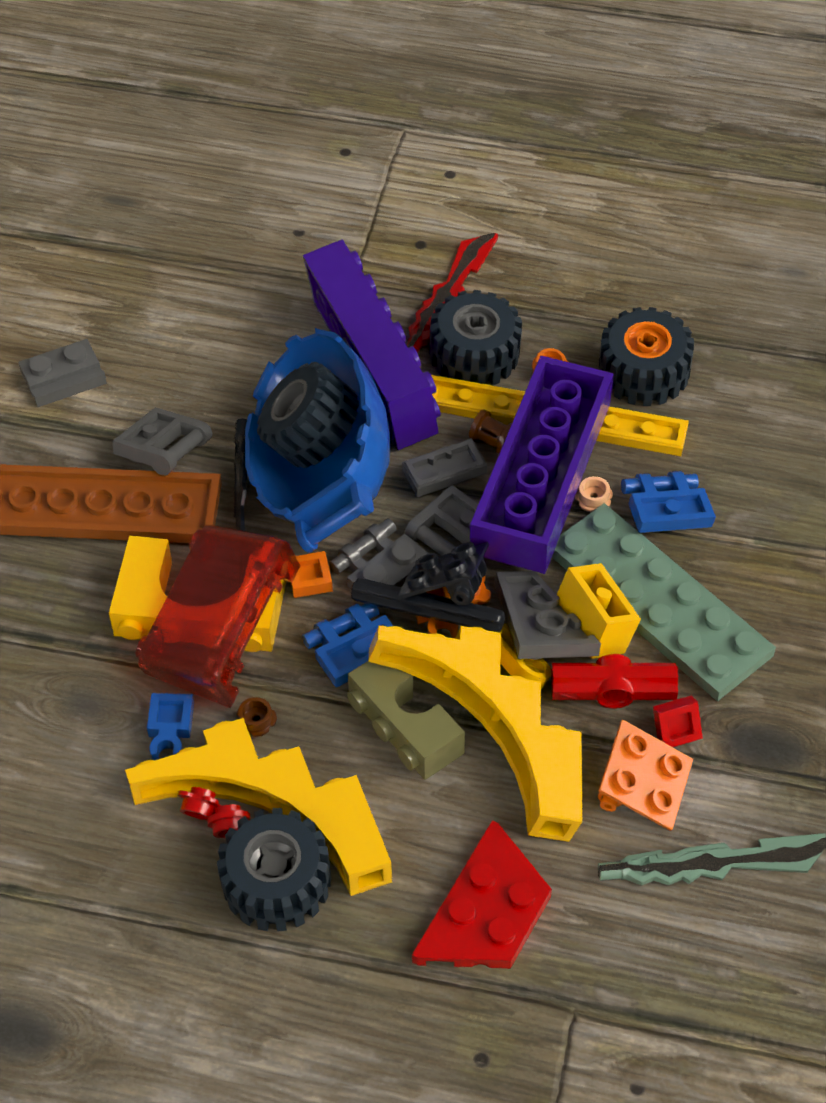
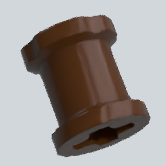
[469,409,512,454]

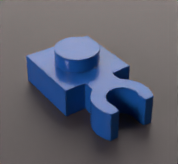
[147,693,194,760]

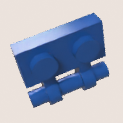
[621,471,716,533]
[302,604,393,688]

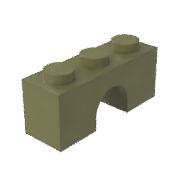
[347,661,465,780]

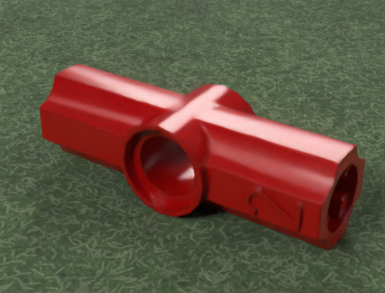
[551,654,678,709]

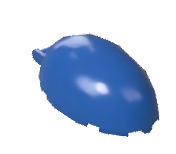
[245,328,390,553]

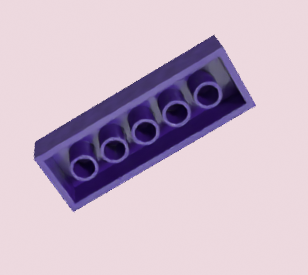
[303,239,441,450]
[470,355,614,574]

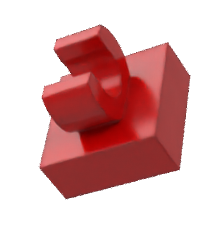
[653,695,703,747]

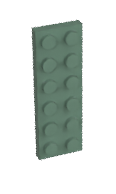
[552,503,776,702]

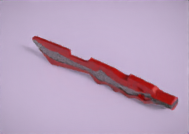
[406,233,498,353]

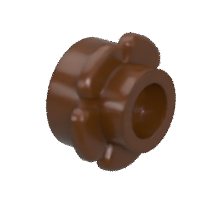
[236,697,277,737]

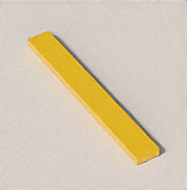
[431,375,689,456]

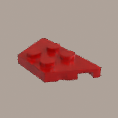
[412,820,552,969]

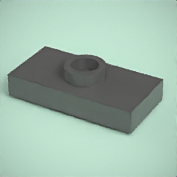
[402,438,487,498]

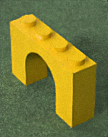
[109,536,288,652]

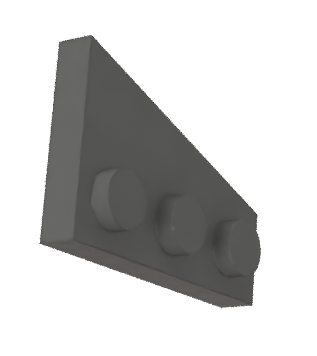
[495,571,601,660]

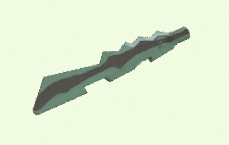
[598,833,826,886]

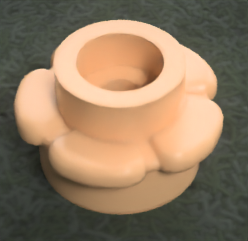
[575,476,613,512]

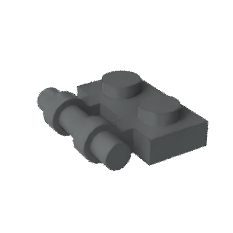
[329,518,429,607]

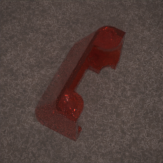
[135,524,300,709]

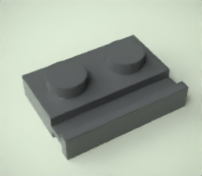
[18,339,107,407]

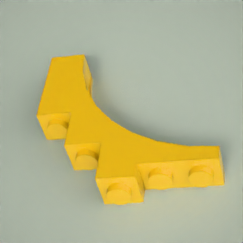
[368,625,582,842]
[125,718,392,896]

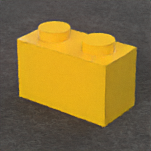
[557,563,641,659]

